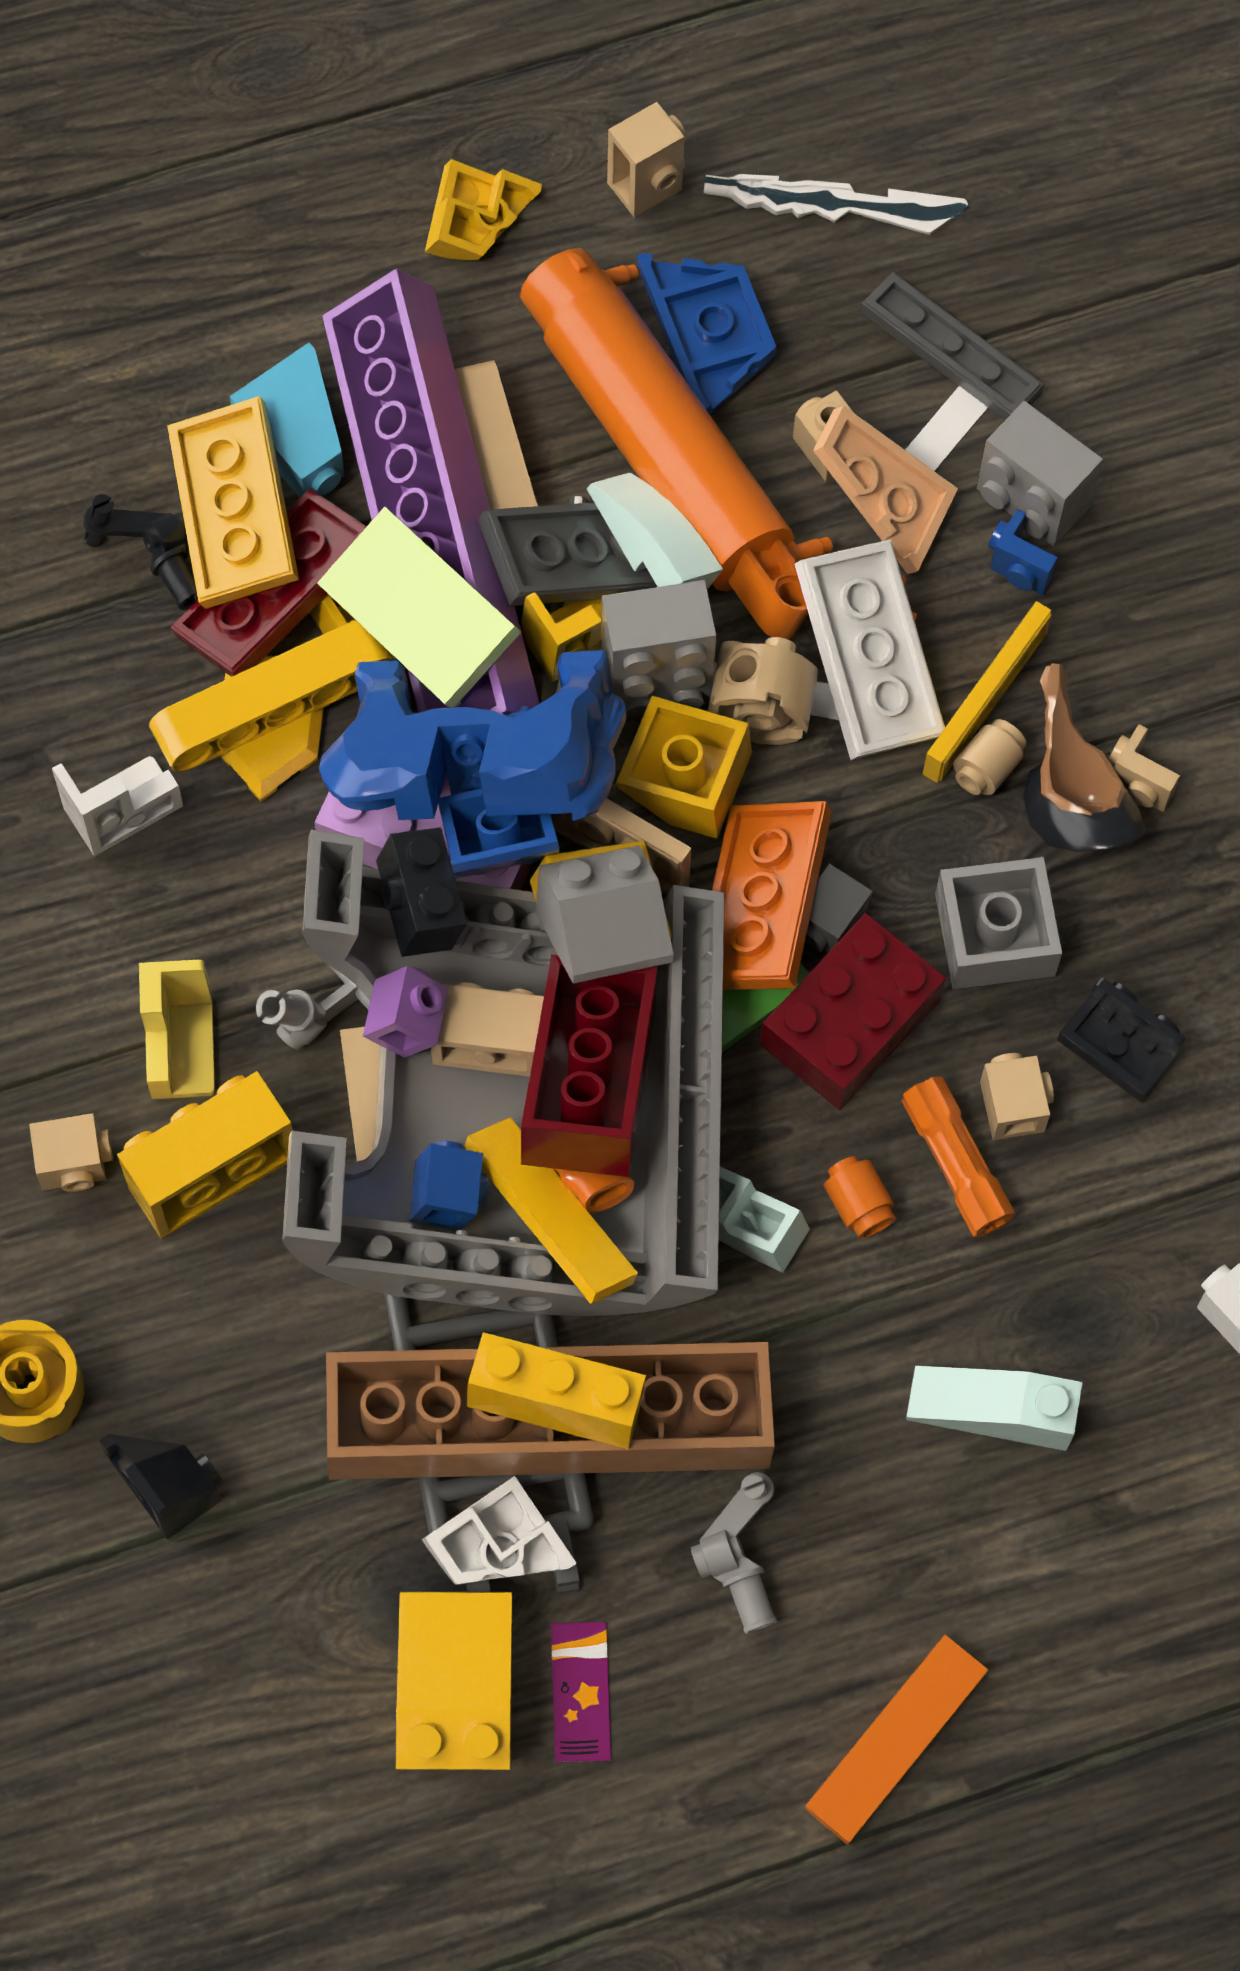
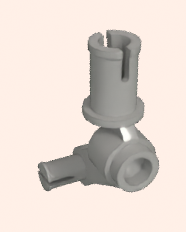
[256,966,370,1050]
[691,1472,778,1634]

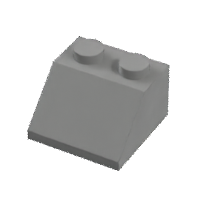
[536,846,674,983]

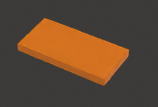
[712,801,832,990]

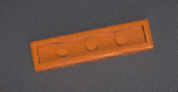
[804,1635,988,1845]

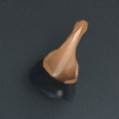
[1023,663,1147,852]

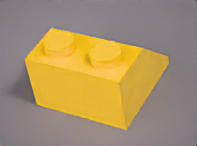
[616,696,752,839]

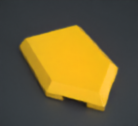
[220,656,324,803]

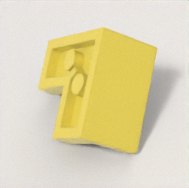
[139,960,215,1099]

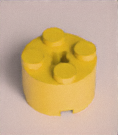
[0,1320,84,1443]

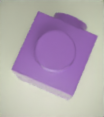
[363,966,449,1058]

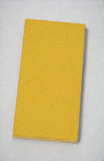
[167,396,299,609]

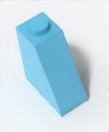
[230,343,344,497]

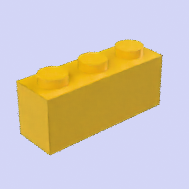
[467,1332,646,1449]

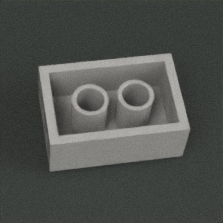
[601,580,716,720]

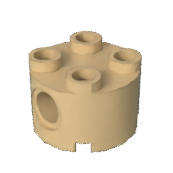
[708,637,818,745]

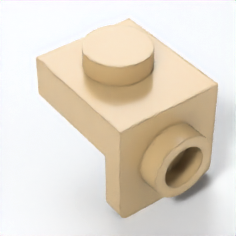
[1108,724,1180,812]

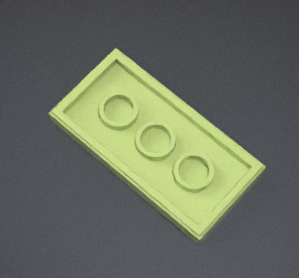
[317,507,521,708]

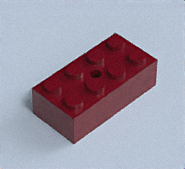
[521,955,658,1177]

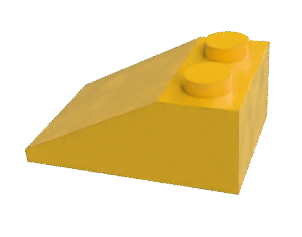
[396,1592,512,1770]

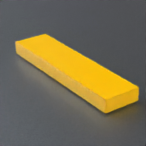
[923,601,1052,784]
[464,1117,638,1304]

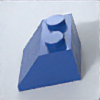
[438,788,559,879]

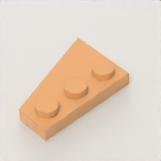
[813,405,958,574]

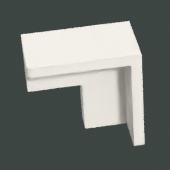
[52,757,183,857]

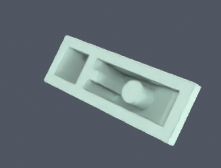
[906,1366,1082,1451]

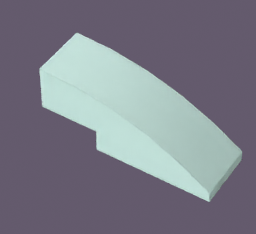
[587,473,723,589]
[718,1167,810,1273]

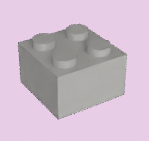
[976,401,1103,547]
[935,857,1062,989]

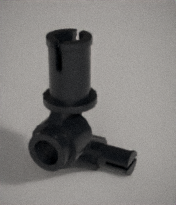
[83,494,198,610]

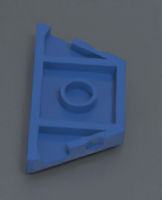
[637,253,776,415]

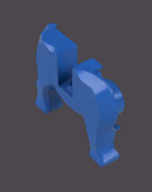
[319,650,627,821]

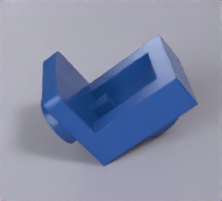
[988,509,1058,596]

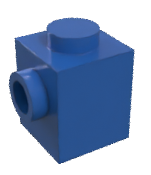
[409,1141,488,1230]

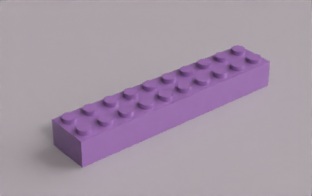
[322,268,539,715]

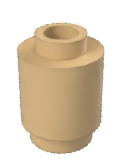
[953,719,1027,795]

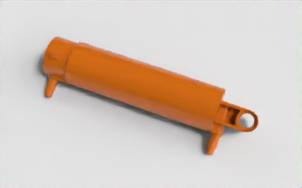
[520,248,833,639]

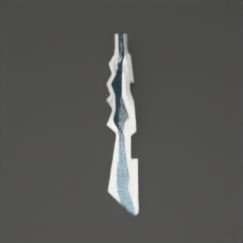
[704,174,968,235]

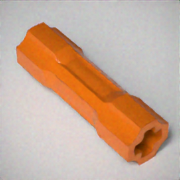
[901,1076,1015,1237]

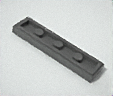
[860,272,1044,420]

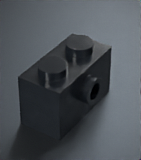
[376,827,467,957]

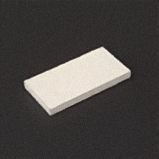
[794,539,945,760]

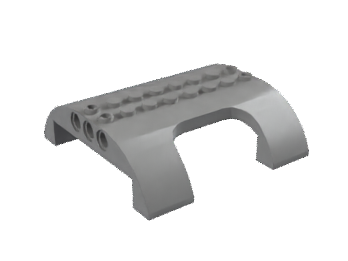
[282,830,724,1316]

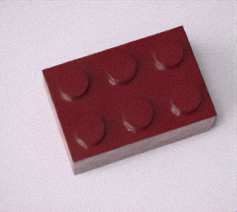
[760,913,946,1111]

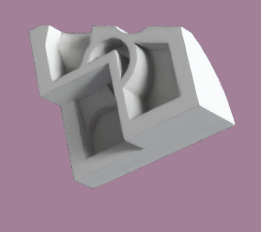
[422,1476,576,1585]

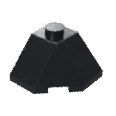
[99,1434,222,1540]

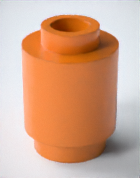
[823,1156,896,1239]

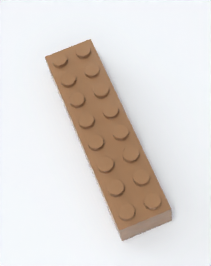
[326,1342,775,1480]

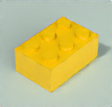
[117,1071,293,1239]

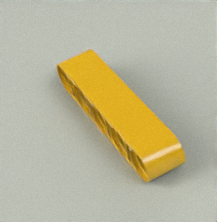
[149,620,396,772]

